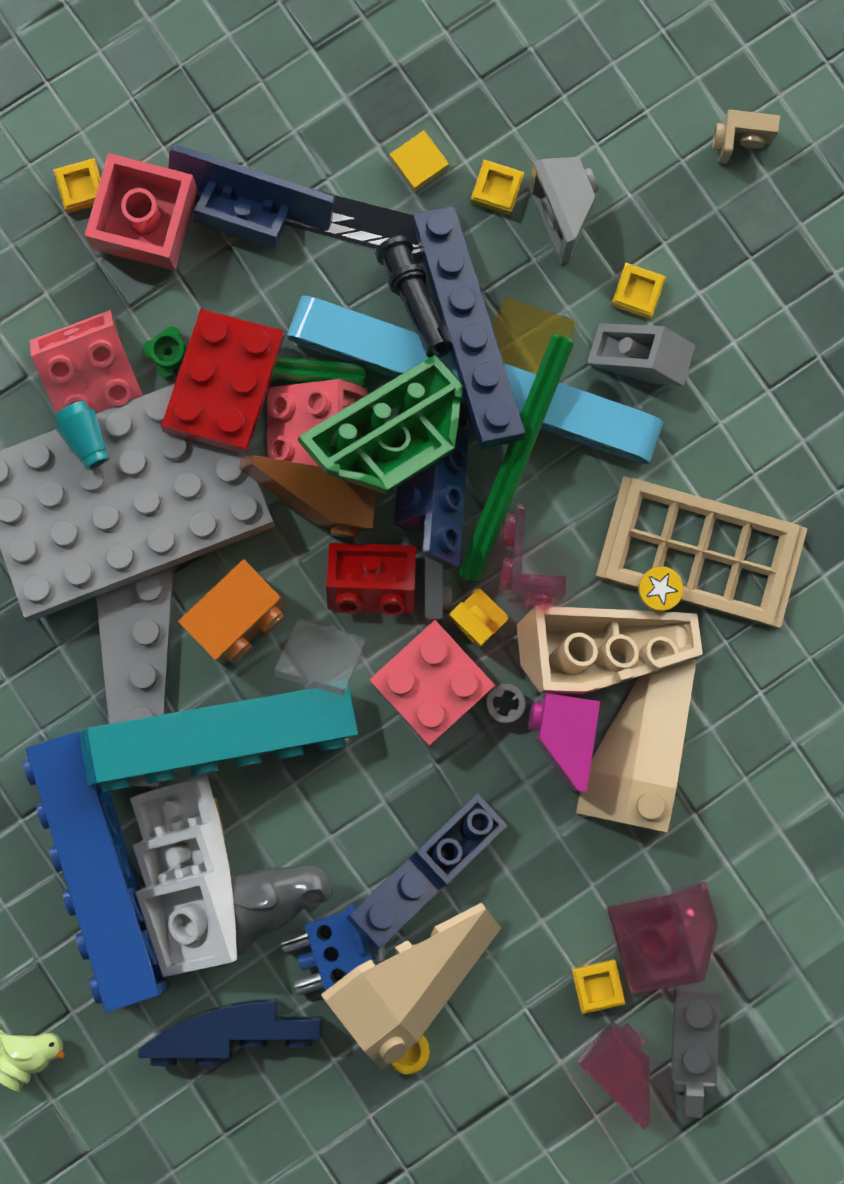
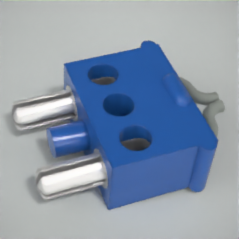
[280,903,391,995]

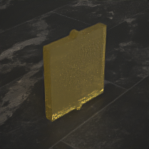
[492,296,575,374]

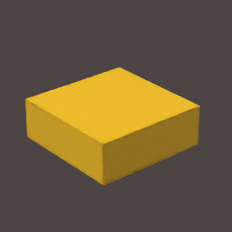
[389,130,449,192]
[53,158,101,214]
[470,160,524,216]
[610,263,666,320]
[571,959,625,1014]

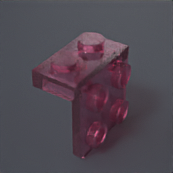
[500,503,566,610]

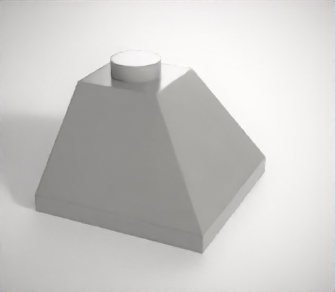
[528,157,598,265]

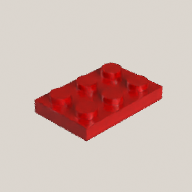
[161,309,285,454]

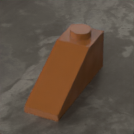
[239,455,377,538]

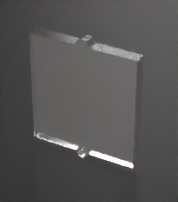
[274,619,367,696]

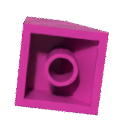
[528,693,600,792]

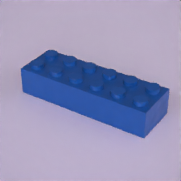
[23,731,170,1013]

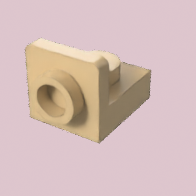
[712,109,780,164]

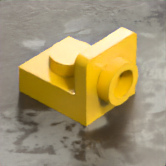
[448,589,508,649]

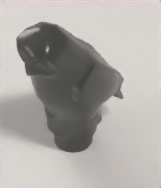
[218,865,333,967]

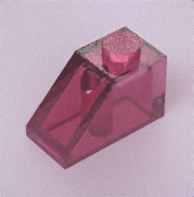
[575,1020,650,1130]

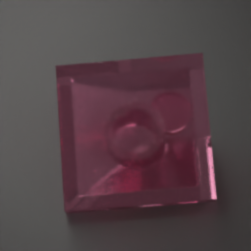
[606,882,718,994]

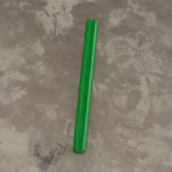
[459,334,574,583]

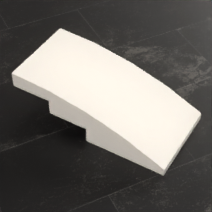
[130,775,237,977]

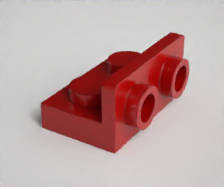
[326,543,416,615]

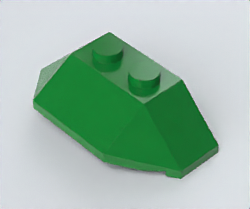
[297,355,463,494]

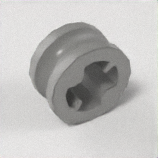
[486,684,525,724]

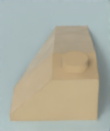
[517,606,703,695]
[576,659,697,833]
[321,903,501,1069]

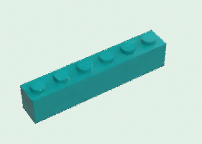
[78,682,358,792]

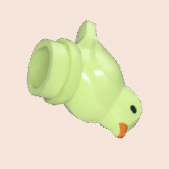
[0,1029,65,1092]

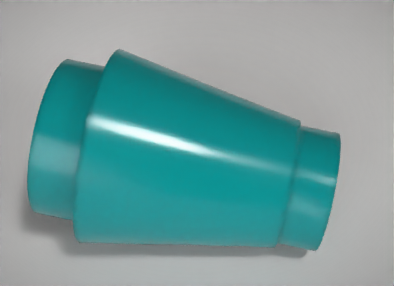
[54,401,109,470]

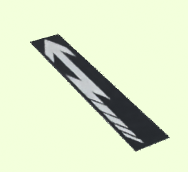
[195,189,423,261]

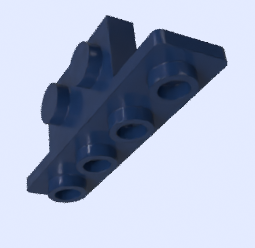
[168,144,336,249]
[394,405,470,569]

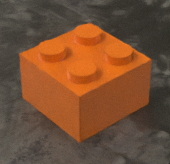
[178,559,286,666]

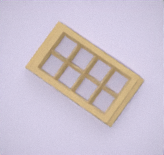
[595,476,808,629]

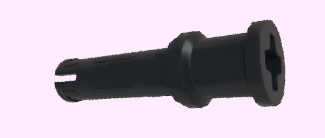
[375,236,453,358]

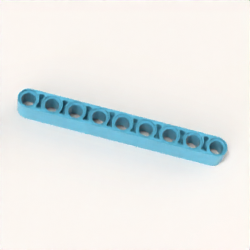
[286,296,664,464]

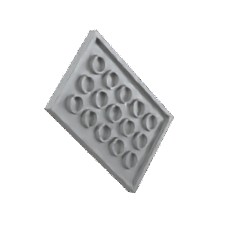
[0,384,275,622]

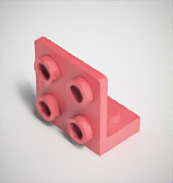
[30,310,143,414]
[266,379,368,466]

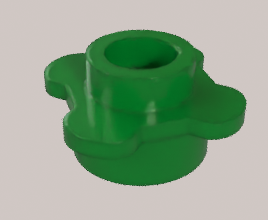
[143,326,188,378]

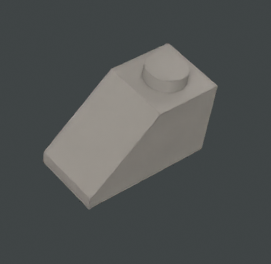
[587,323,695,386]

